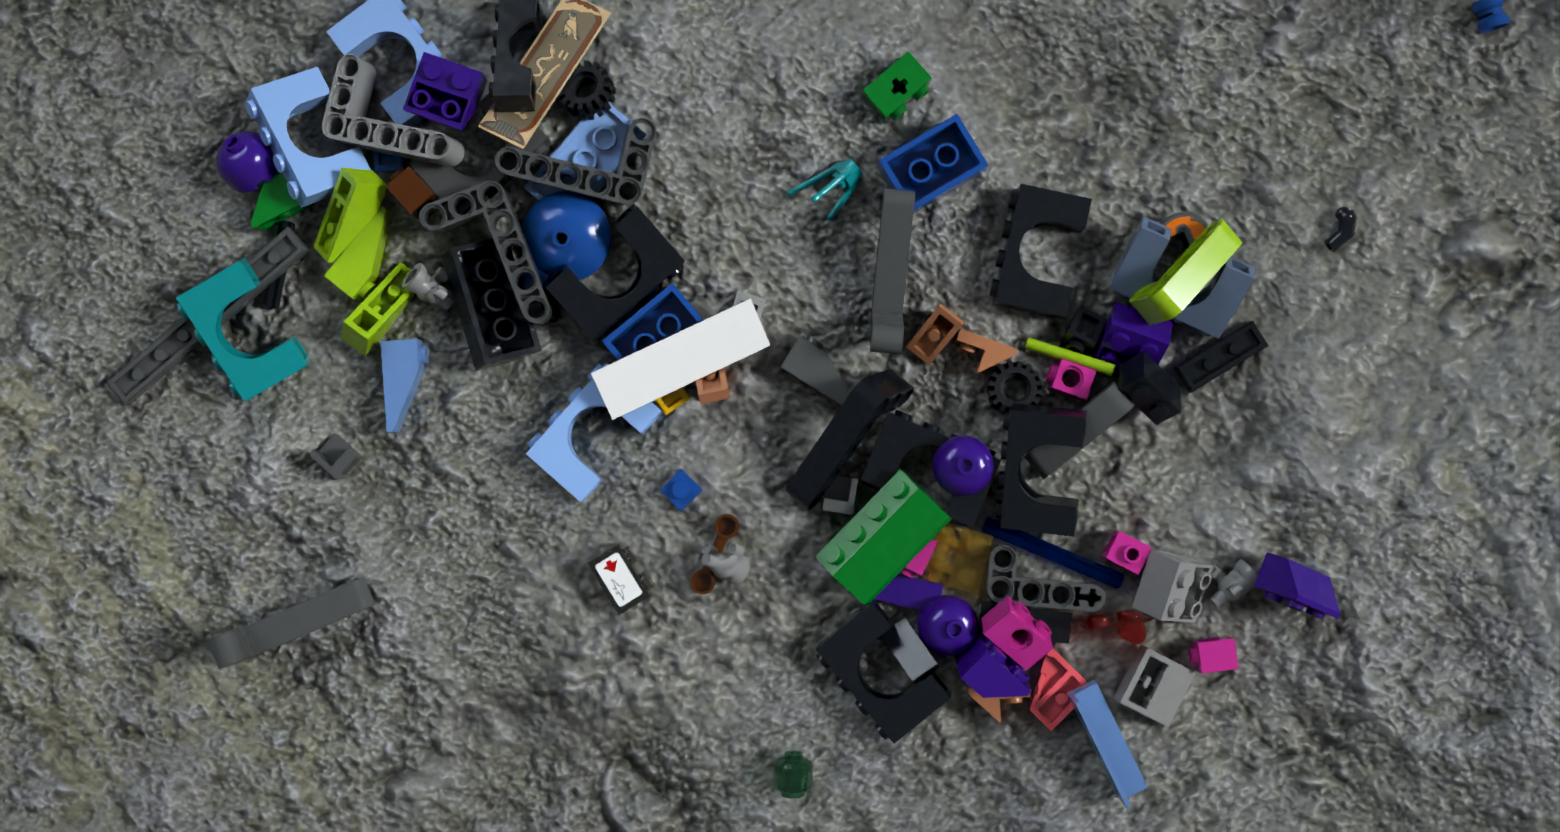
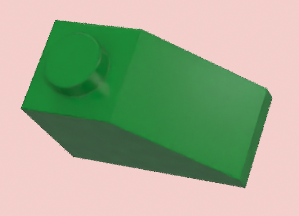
[250,171,315,233]

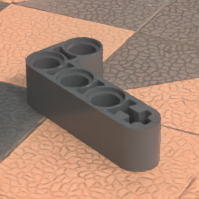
[1023,377,1135,479]
[984,544,1106,612]

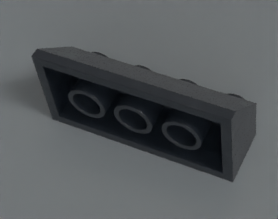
[441,238,542,371]

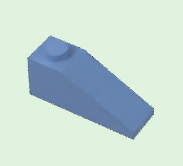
[380,339,429,433]

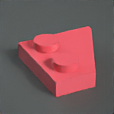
[1028,648,1088,731]

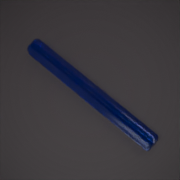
[981,517,1124,589]

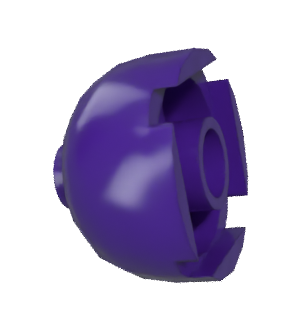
[216,131,278,193]
[932,435,994,496]
[917,595,979,656]

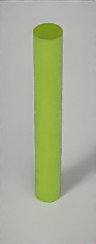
[1025,338,1116,376]

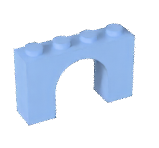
[326,0,442,127]
[245,67,371,208]
[526,363,663,502]

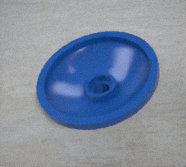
[522,191,612,280]

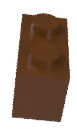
[386,166,440,221]

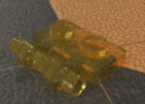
[928,523,993,594]

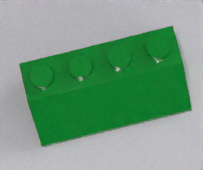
[816,469,952,606]

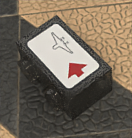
[587,543,653,615]

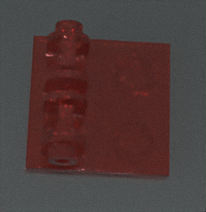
[1079,609,1151,644]

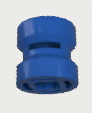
[1471,0,1510,34]

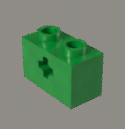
[861,51,932,123]

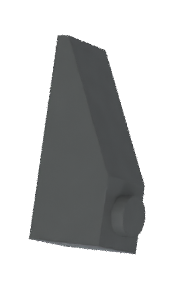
[780,335,850,407]

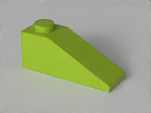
[314,167,387,263]
[324,205,392,301]
[341,262,415,356]

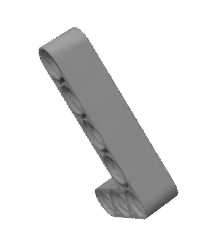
[322,54,464,167]

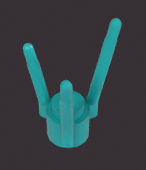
[787,158,863,220]

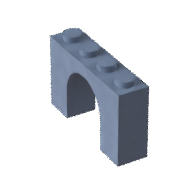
[1109,216,1255,339]

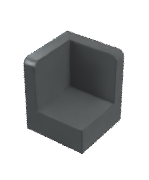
[310,434,363,479]
[822,476,858,515]

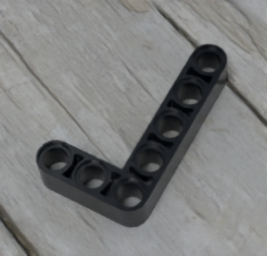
[785,369,914,510]

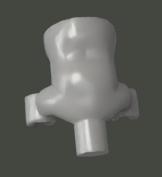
[402,263,453,310]
[701,544,750,584]
[1209,559,1258,608]

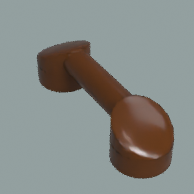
[691,514,739,594]

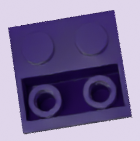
[403,52,488,131]
[1093,302,1173,378]
[1254,552,1340,620]
[954,631,1031,698]

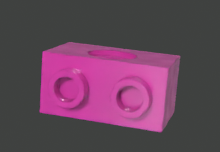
[981,595,1053,671]

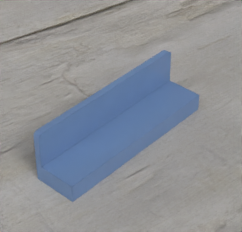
[1067,680,1148,809]

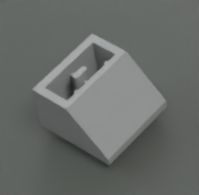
[1132,550,1214,623]
[1113,645,1196,727]

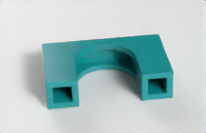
[176,257,311,402]

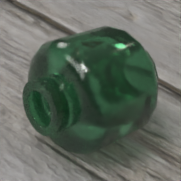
[774,750,813,798]

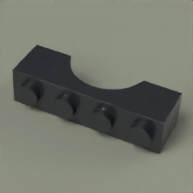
[489,0,541,112]

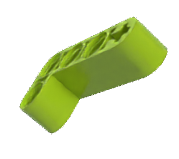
[1129,218,1242,325]

